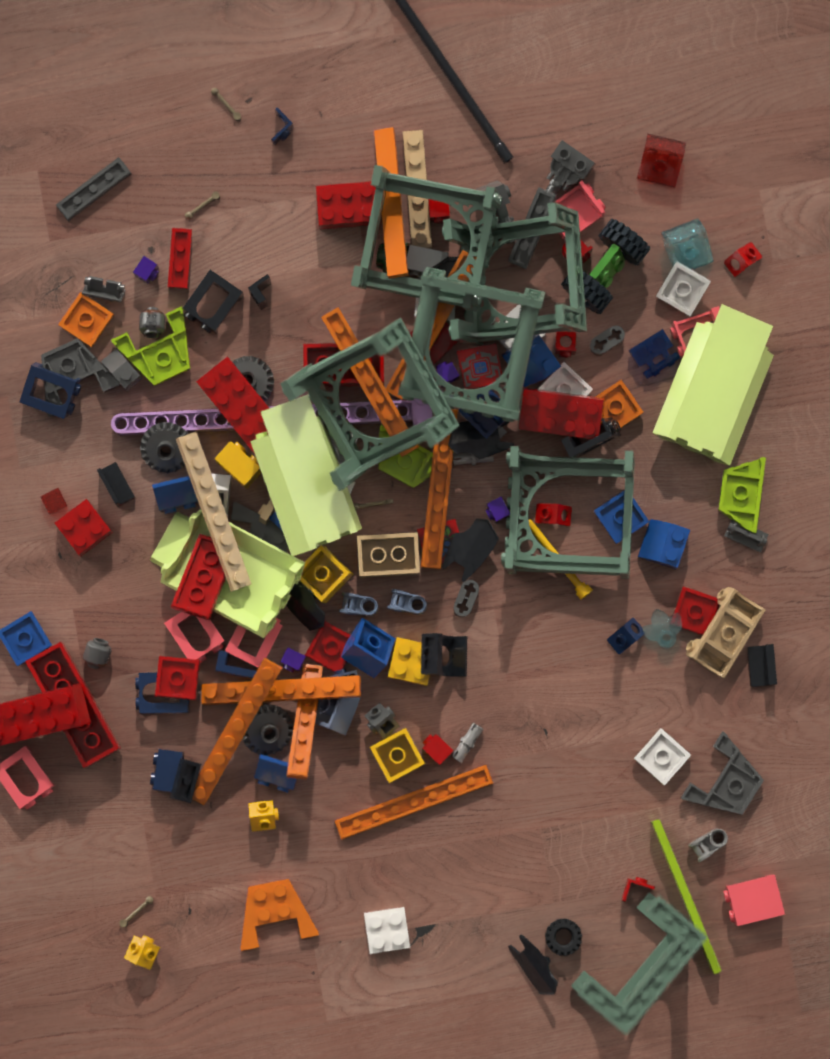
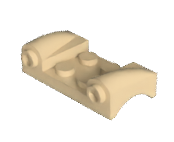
[686,587,766,678]

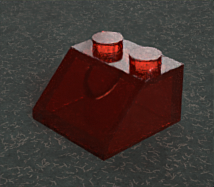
[637,134,686,188]

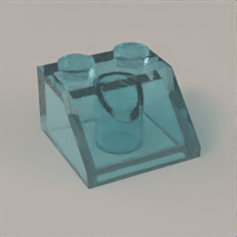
[661,218,714,270]

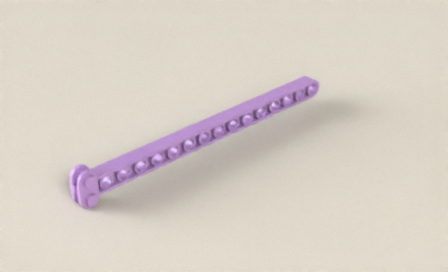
[111,398,432,435]

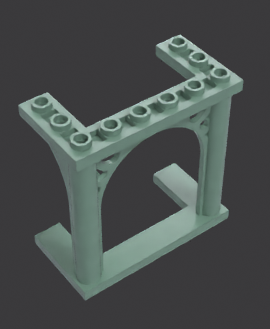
[351,165,502,312]
[442,202,587,346]
[398,267,545,422]
[280,318,459,491]
[501,446,635,579]
[571,892,707,1035]

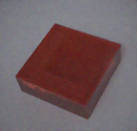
[40,488,68,515]

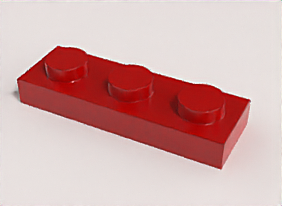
[167,228,193,289]

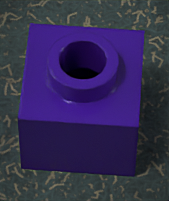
[133,256,159,284]
[436,361,459,388]
[485,497,510,523]
[280,647,306,673]

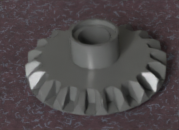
[233,356,274,402]
[140,422,188,474]
[242,704,293,756]

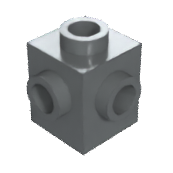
[364,703,400,739]

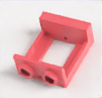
[670,306,720,358]
[164,612,225,663]
[225,618,283,668]
[0,746,56,810]

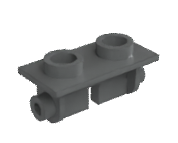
[82,276,125,302]
[724,520,769,553]

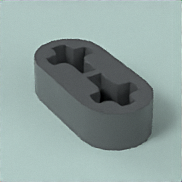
[590,326,625,355]
[454,580,479,617]

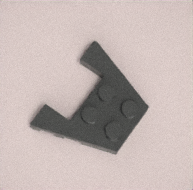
[41,338,120,418]
[231,502,288,553]
[680,731,764,815]

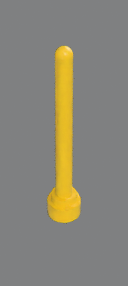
[528,519,593,600]

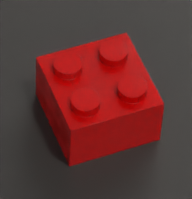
[55,499,113,557]

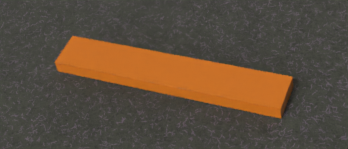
[287,664,323,780]

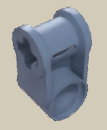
[387,589,427,615]
[339,592,379,616]

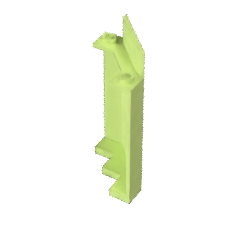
[653,304,774,466]
[250,395,362,556]
[150,509,305,638]

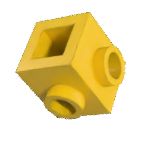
[249,800,279,832]
[124,935,160,970]

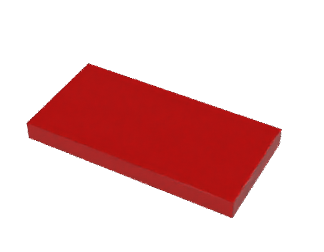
[171,534,226,620]

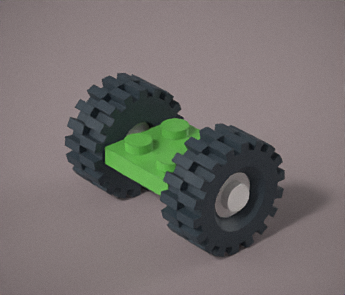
[561,219,650,314]

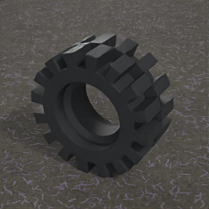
[545,918,582,956]

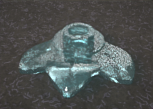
[642,609,682,648]

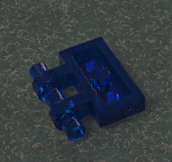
[629,329,680,379]

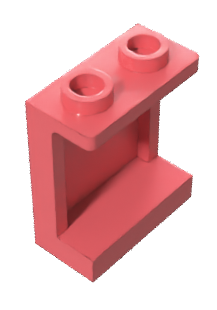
[555,181,606,243]
[723,874,785,926]

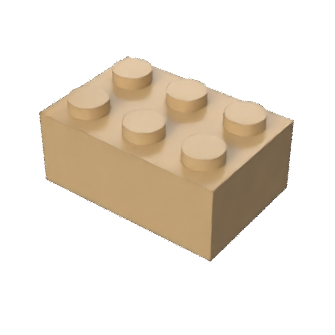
[357,532,420,578]

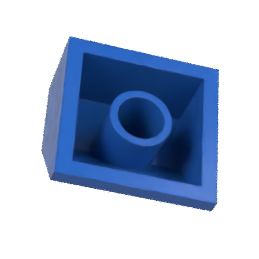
[501,334,561,387]
[152,476,199,514]
[638,519,690,570]
[341,618,396,678]
[254,754,297,793]

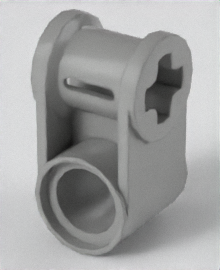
[688,828,728,862]

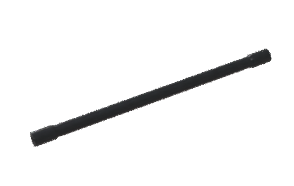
[394,0,514,164]

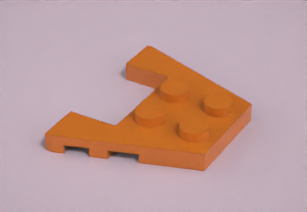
[241,879,319,951]

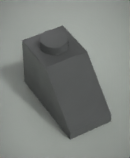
[407,245,449,277]
[101,349,142,391]

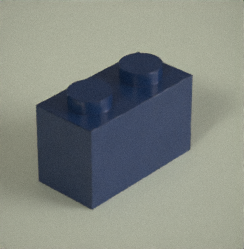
[150,749,184,792]

